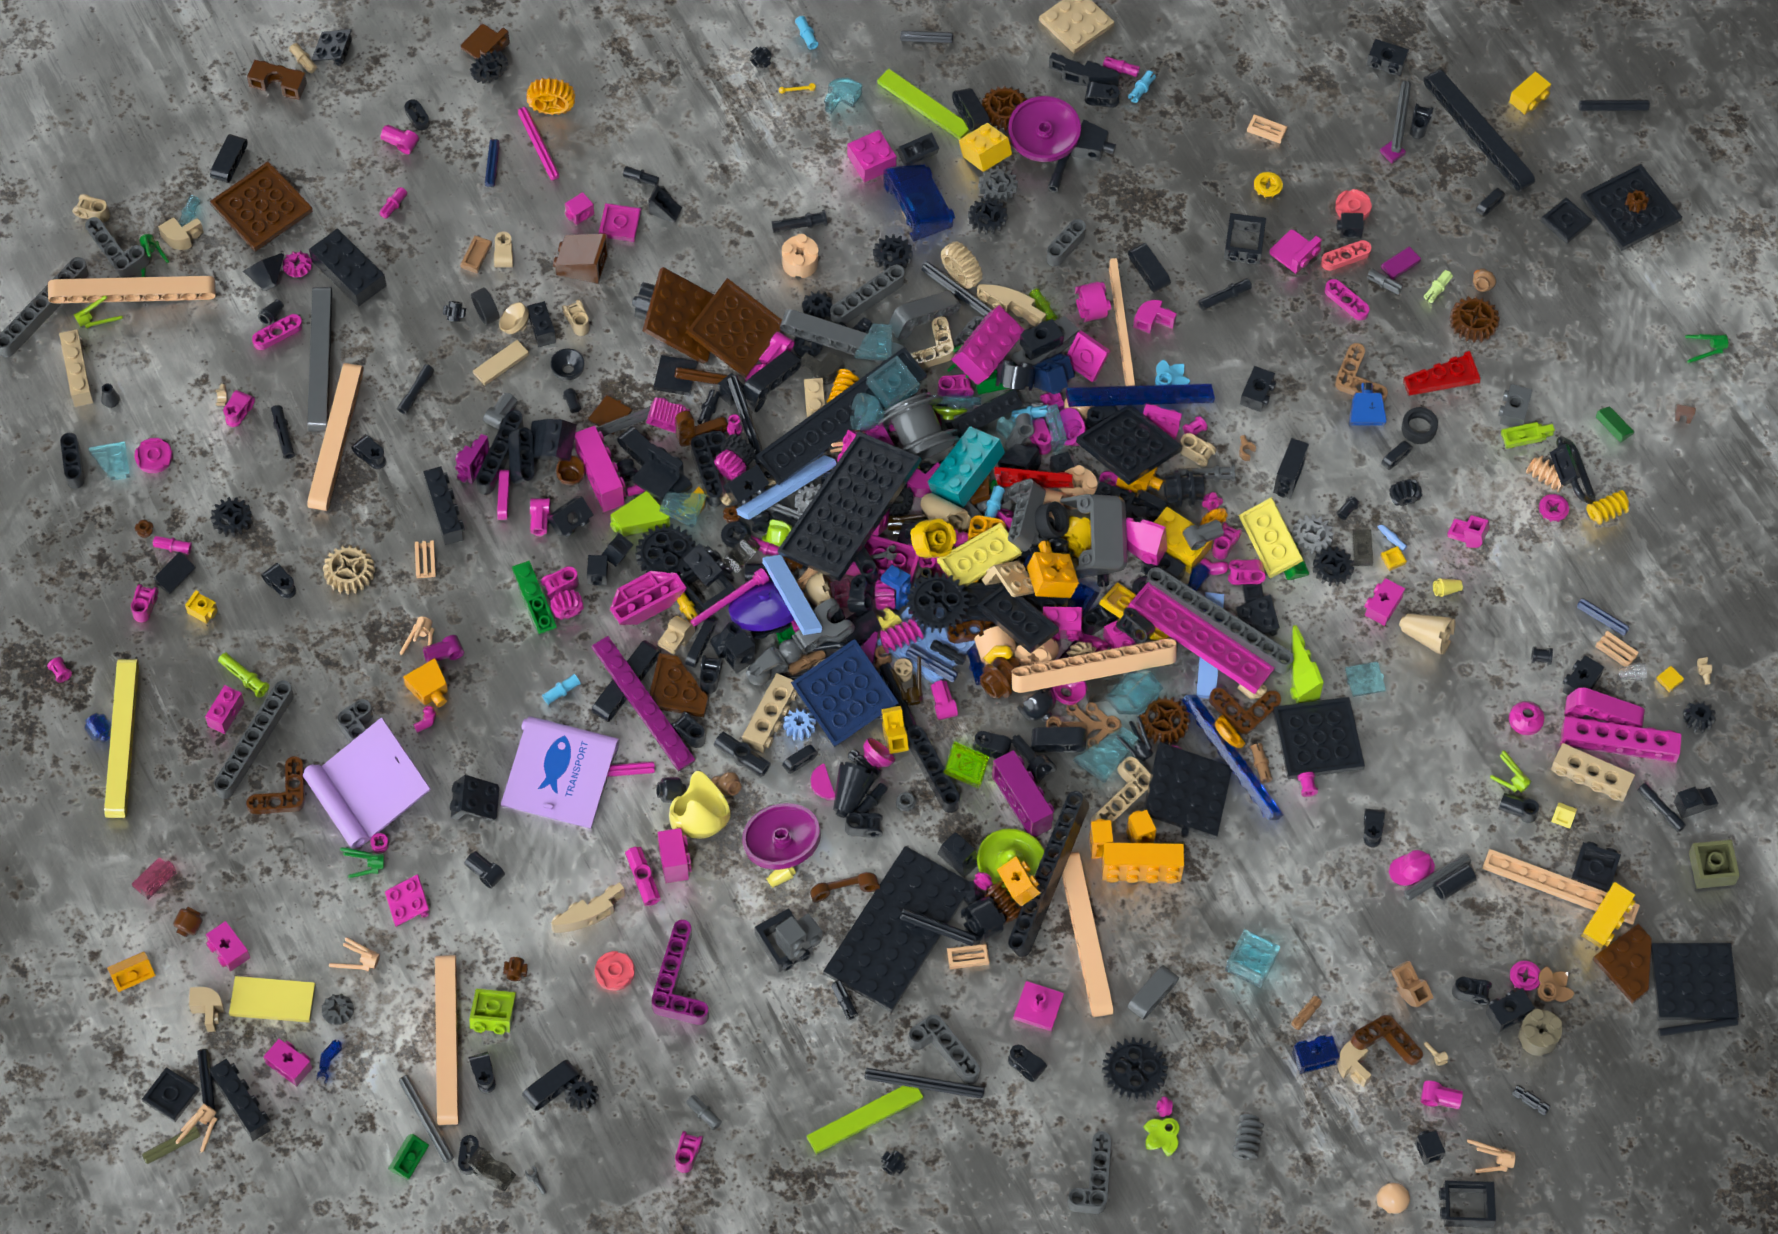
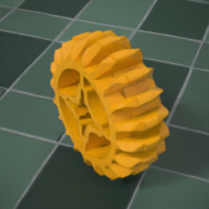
[527,77,575,116]

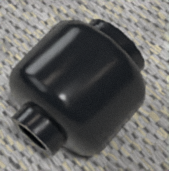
[656,777,686,803]

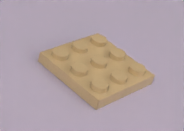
[1039,0,1114,54]

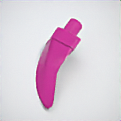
[1079,634,1109,652]

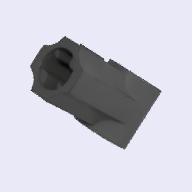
[483,393,518,430]
[1005,413,1034,449]
[1183,520,1224,550]

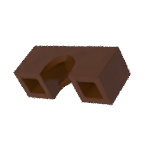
[247,59,307,100]

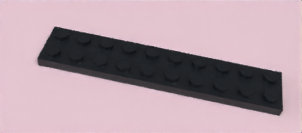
[756,347,928,485]

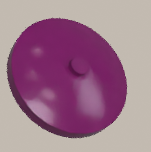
[1008,96,1081,162]
[742,803,821,870]

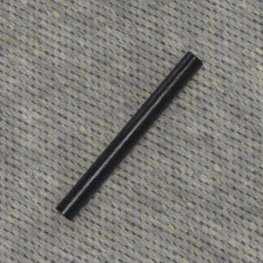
[1658,1018,1738,1037]

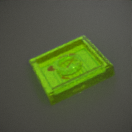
[943,741,989,789]

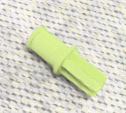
[1424,270,1453,303]

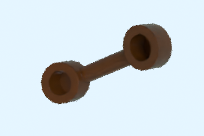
[810,872,880,903]

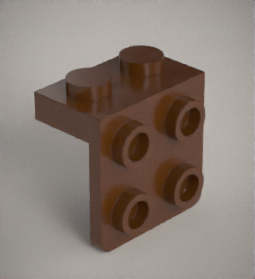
[461,24,510,59]

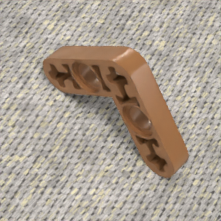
[1335,343,1388,403]

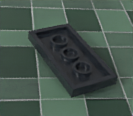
[977,585,1059,654]

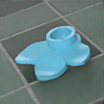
[1155,360,1190,390]

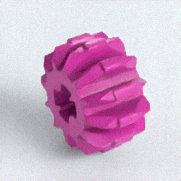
[714,450,746,480]
[875,580,896,610]
[550,590,584,620]

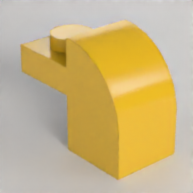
[881,706,909,754]

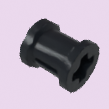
[1531,646,1553,665]

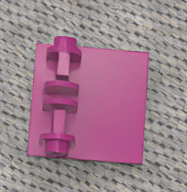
[385,874,430,927]

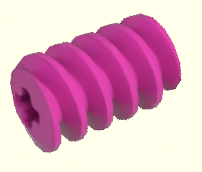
[880,618,924,654]

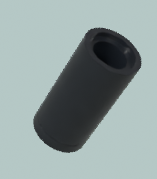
[1433,864,1476,901]

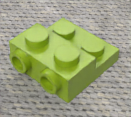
[469,989,516,1035]

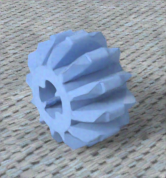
[783,708,816,741]

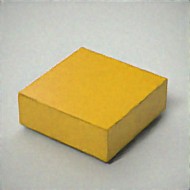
[1380,546,1407,571]
[1656,666,1684,693]

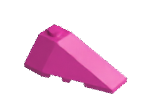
[1126,518,1167,566]

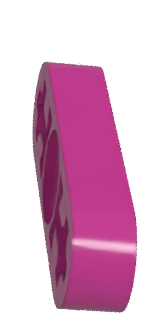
[1325,279,1370,321]
[252,314,303,350]
[497,470,510,520]

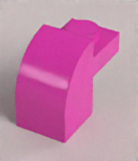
[1133,300,1177,334]
[906,462,941,498]
[1447,515,1490,548]

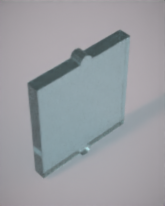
[1345,662,1386,697]

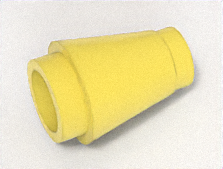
[1433,578,1463,597]
[766,867,796,888]

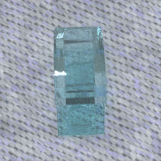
[824,78,862,114]

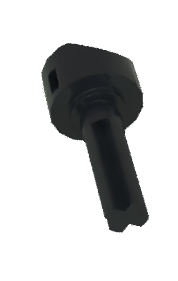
[1012,734,1057,784]

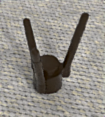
[888,514,926,535]
[890,656,923,706]

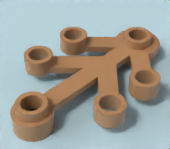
[1046,702,1122,751]

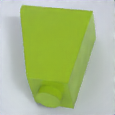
[610,491,670,536]

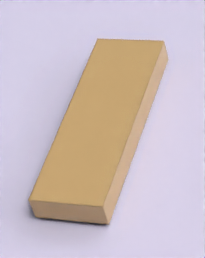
[473,340,529,386]

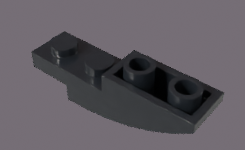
[1049,52,1120,87]

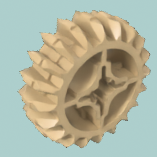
[941,241,983,289]
[323,544,375,594]

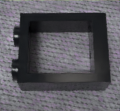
[1224,213,1266,264]
[1273,438,1309,499]
[679,569,736,616]
[754,908,813,973]
[1439,1180,1496,1228]

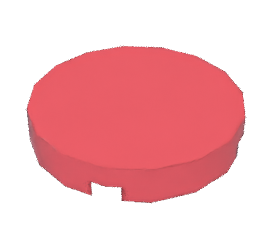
[1335,189,1372,221]
[594,951,635,991]

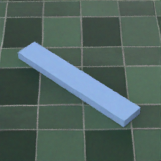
[736,455,836,520]
[762,555,822,635]
[1196,592,1224,699]

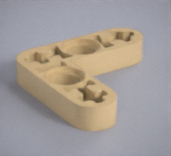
[911,317,956,369]

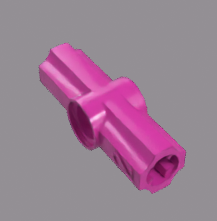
[625,846,661,906]

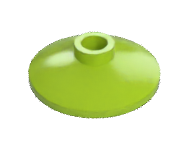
[933,406,968,420]

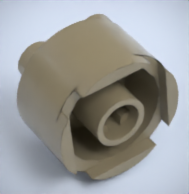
[1518,1009,1562,1056]

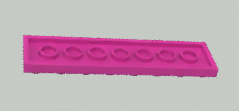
[1128,582,1275,694]

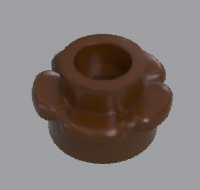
[723,506,741,523]
[135,520,154,538]

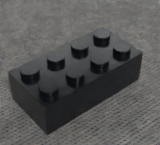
[309,228,387,307]

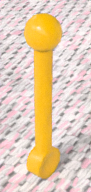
[779,83,816,94]

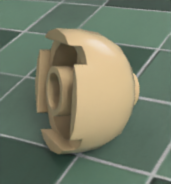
[804,572,838,607]

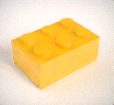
[1154,507,1213,574]
[1581,882,1636,949]

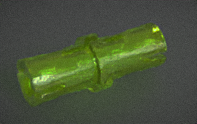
[1029,288,1058,321]

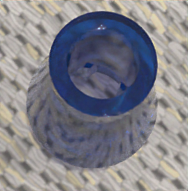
[1187,564,1210,592]

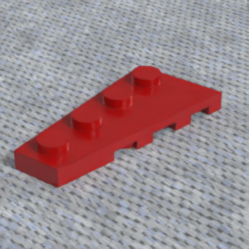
[1403,351,1481,396]

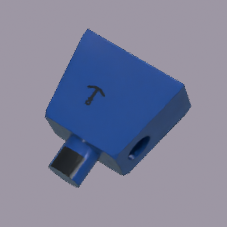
[1349,383,1386,426]

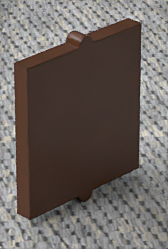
[588,395,632,435]

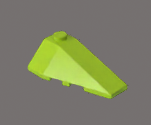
[1290,625,1324,704]

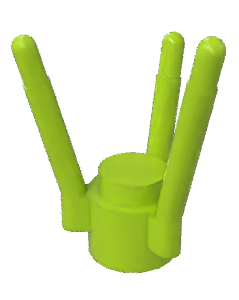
[74,296,123,329]
[1490,750,1532,793]

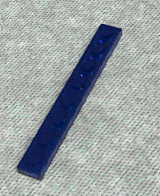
[1065,384,1215,407]
[1182,695,1284,820]

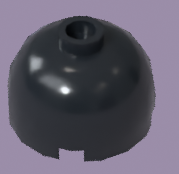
[1016,687,1056,722]

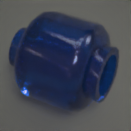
[84,713,112,743]

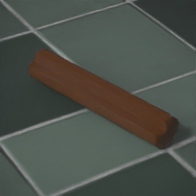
[675,367,728,385]

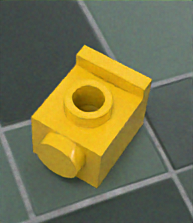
[185,590,217,624]

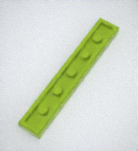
[877,69,970,140]
[806,1086,923,1155]

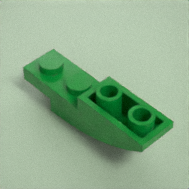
[512,560,557,635]

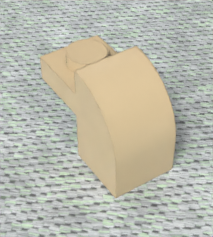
[158,217,204,250]
[658,616,695,655]
[189,987,224,1032]
[1338,1040,1372,1087]

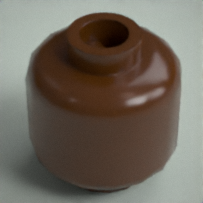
[173,906,203,938]

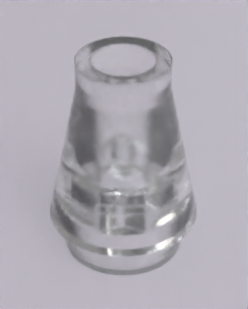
[1618,662,1647,681]

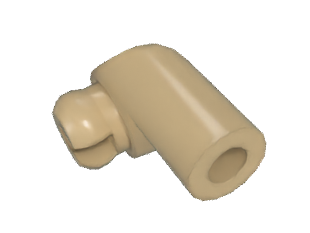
[1237,685,1267,699]

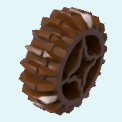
[982,85,1028,132]
[1449,295,1500,343]
[1138,695,1190,746]

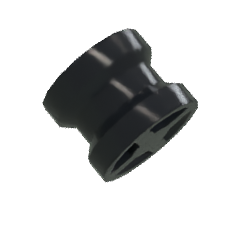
[616,458,638,482]
[752,512,770,534]

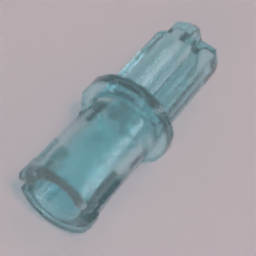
[178,196,200,227]

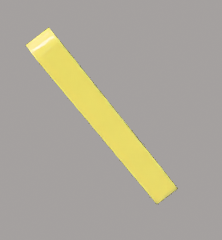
[105,659,139,818]

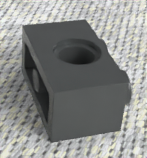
[1498,384,1533,427]

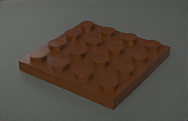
[210,161,313,252]
[642,267,714,364]
[686,278,782,378]

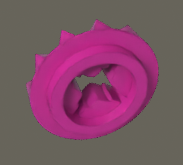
[283,250,312,277]
[1539,494,1569,522]
[1510,961,1541,992]

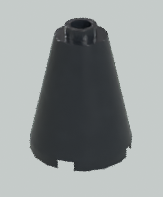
[833,762,877,818]

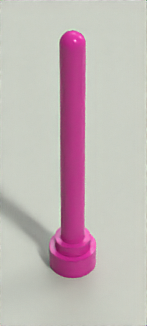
[690,568,769,626]

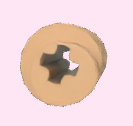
[1526,455,1563,493]

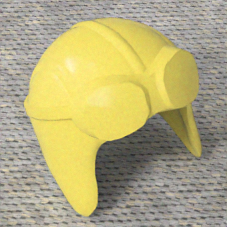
[669,771,730,839]

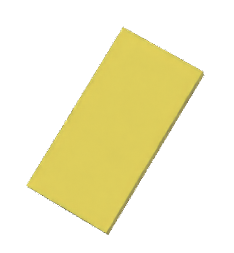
[1238,497,1304,579]
[937,523,1022,587]
[229,976,316,1023]

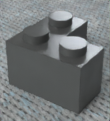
[776,913,823,961]

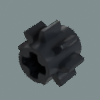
[750,46,772,68]
[443,301,466,322]
[881,1150,906,1176]

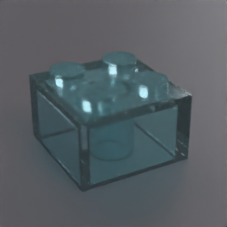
[866,356,920,409]
[1106,671,1163,715]
[1225,929,1280,988]

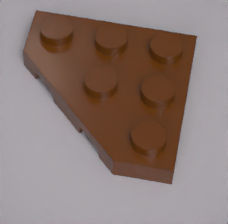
[649,653,708,718]
[1592,924,1652,1004]

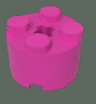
[1075,282,1111,323]

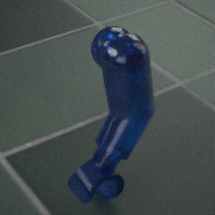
[316,1040,342,1084]

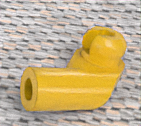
[983,645,1013,664]

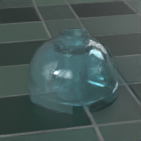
[850,393,884,431]

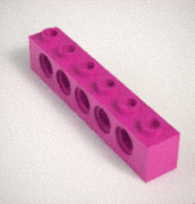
[1560,716,1681,763]

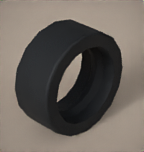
[471,287,500,325]
[1401,407,1438,444]
[1035,501,1069,539]

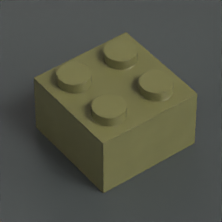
[1689,840,1740,889]

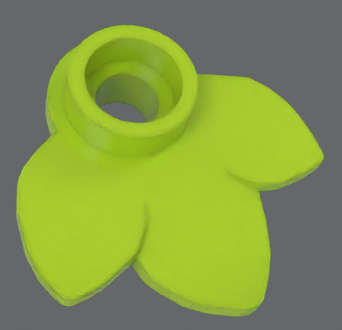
[1143,1118,1180,1157]

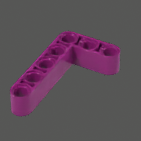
[651,919,709,1025]

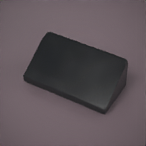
[154,552,196,594]

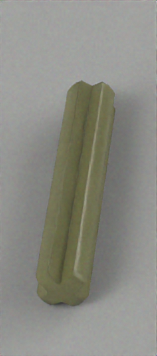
[142,1126,200,1164]

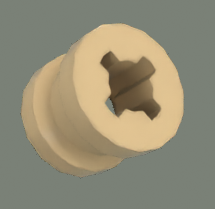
[894,658,913,682]

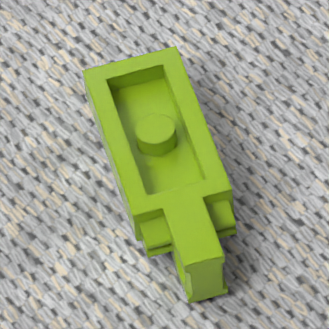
[1501,422,1555,449]

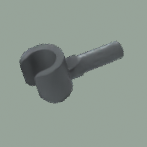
[871,545,897,560]
[525,1166,546,1195]

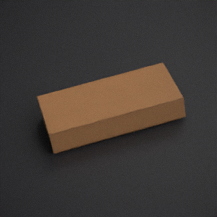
[460,236,492,273]

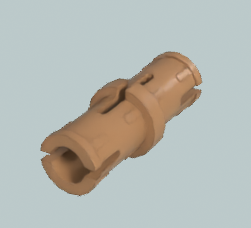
[788,651,826,675]
[1250,743,1273,784]

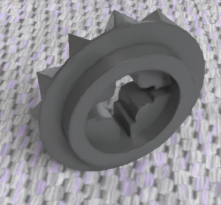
[322,994,354,1025]

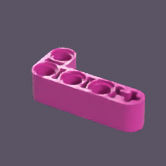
[1564,688,1645,728]

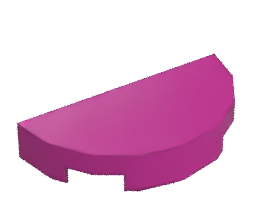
[811,764,835,801]

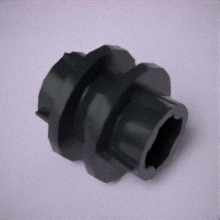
[1163,469,1205,508]

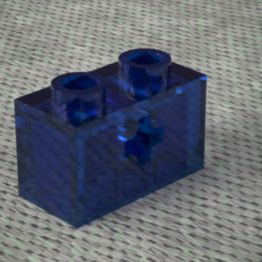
[1292,1035,1340,1074]

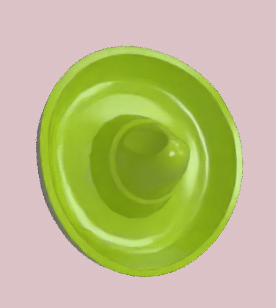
[977,829,1045,893]

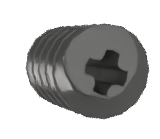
[1232,1114,1264,1160]

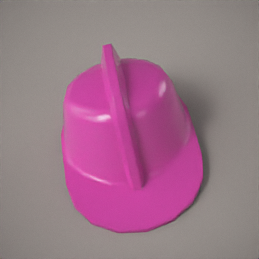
[1054,408,1087,446]
[1389,850,1435,886]

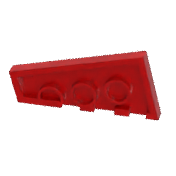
[994,467,1074,488]

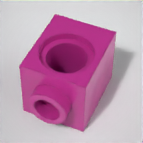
[565,192,594,225]

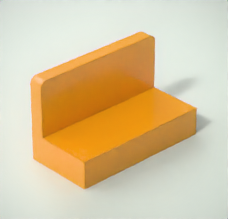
[107,951,156,992]

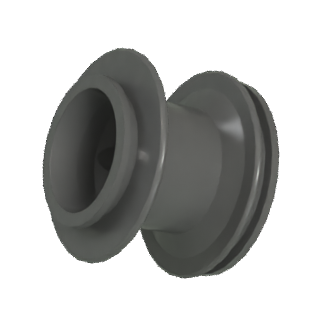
[878,392,960,460]

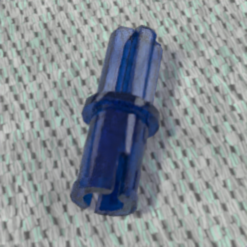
[967,648,984,685]

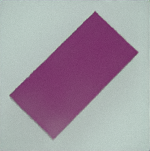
[1381,246,1421,280]

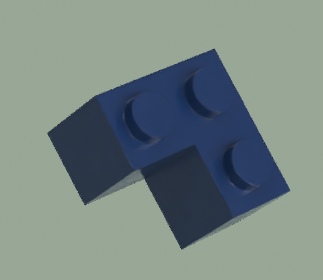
[1032,354,1075,394]

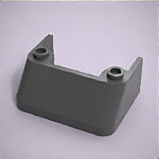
[1060,494,1127,579]

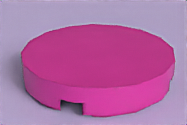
[134,438,173,473]

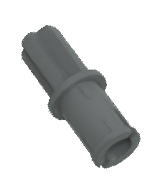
[1367,268,1403,294]
[686,1095,722,1130]

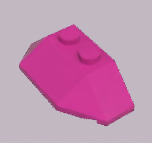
[610,571,686,625]

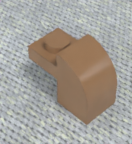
[1391,961,1434,1007]

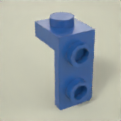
[881,565,911,610]

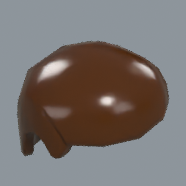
[556,455,585,486]

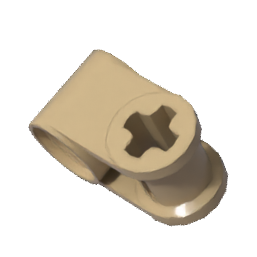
[72,194,110,223]
[494,232,513,268]
[562,299,590,336]
[1180,433,1216,467]

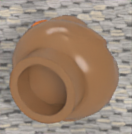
[1473,268,1496,292]
[711,772,741,796]

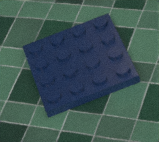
[791,639,899,747]

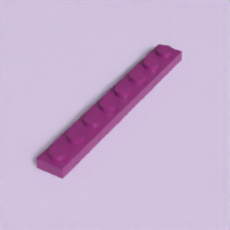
[592,636,695,772]

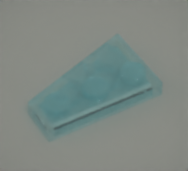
[1073,727,1138,784]

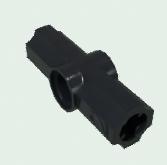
[714,731,771,778]

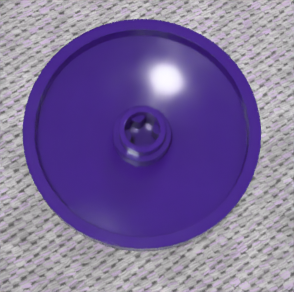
[729,580,804,631]

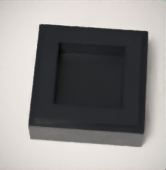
[1242,583,1264,604]

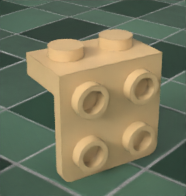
[982,561,1035,597]

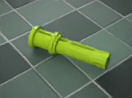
[218,652,270,698]

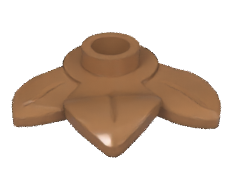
[1537,966,1574,1002]

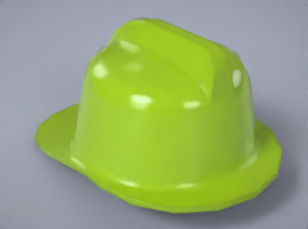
[762,520,792,547]

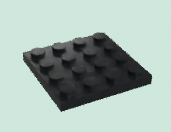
[1580,164,1682,251]
[1076,404,1183,485]
[1273,697,1365,780]
[1143,742,1233,839]
[1651,943,1739,1020]

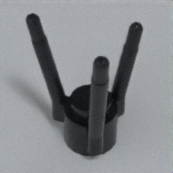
[1116,716,1154,762]

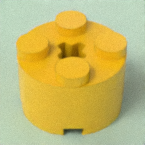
[1061,516,1092,558]
[910,519,956,558]

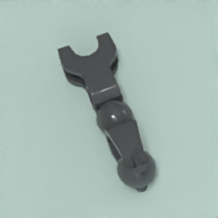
[746,598,855,686]

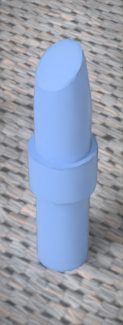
[1377,525,1407,552]

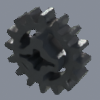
[470,50,509,84]
[968,197,1008,235]
[873,234,913,271]
[210,497,253,537]
[1313,546,1354,587]

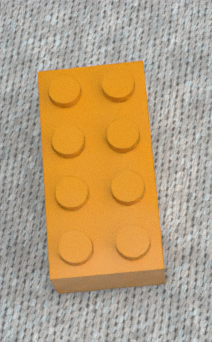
[1102,843,1184,884]

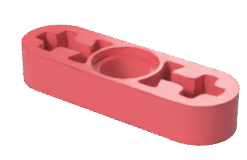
[1321,240,1371,271]

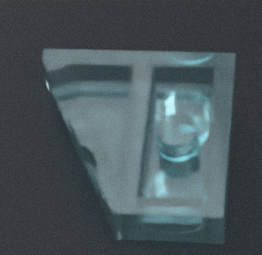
[1045,404,1067,453]

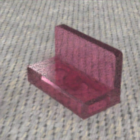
[132,858,176,900]

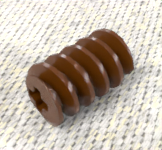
[984,880,1022,925]

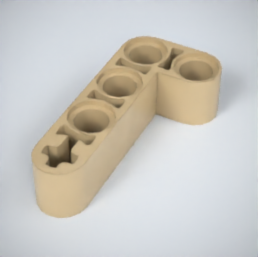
[1091,757,1151,823]

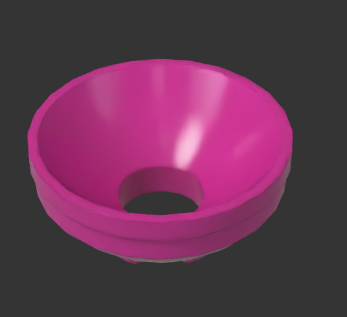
[1051,681,1086,705]
[1509,701,1544,735]
[864,738,895,768]

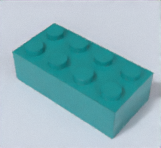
[928,427,1005,508]

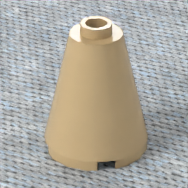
[920,493,971,532]
[1399,613,1456,655]

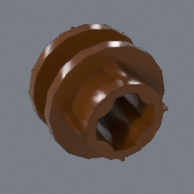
[980,656,1022,699]

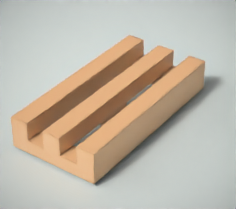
[1247,114,1287,144]
[415,540,436,578]
[1595,631,1639,668]
[947,944,989,969]

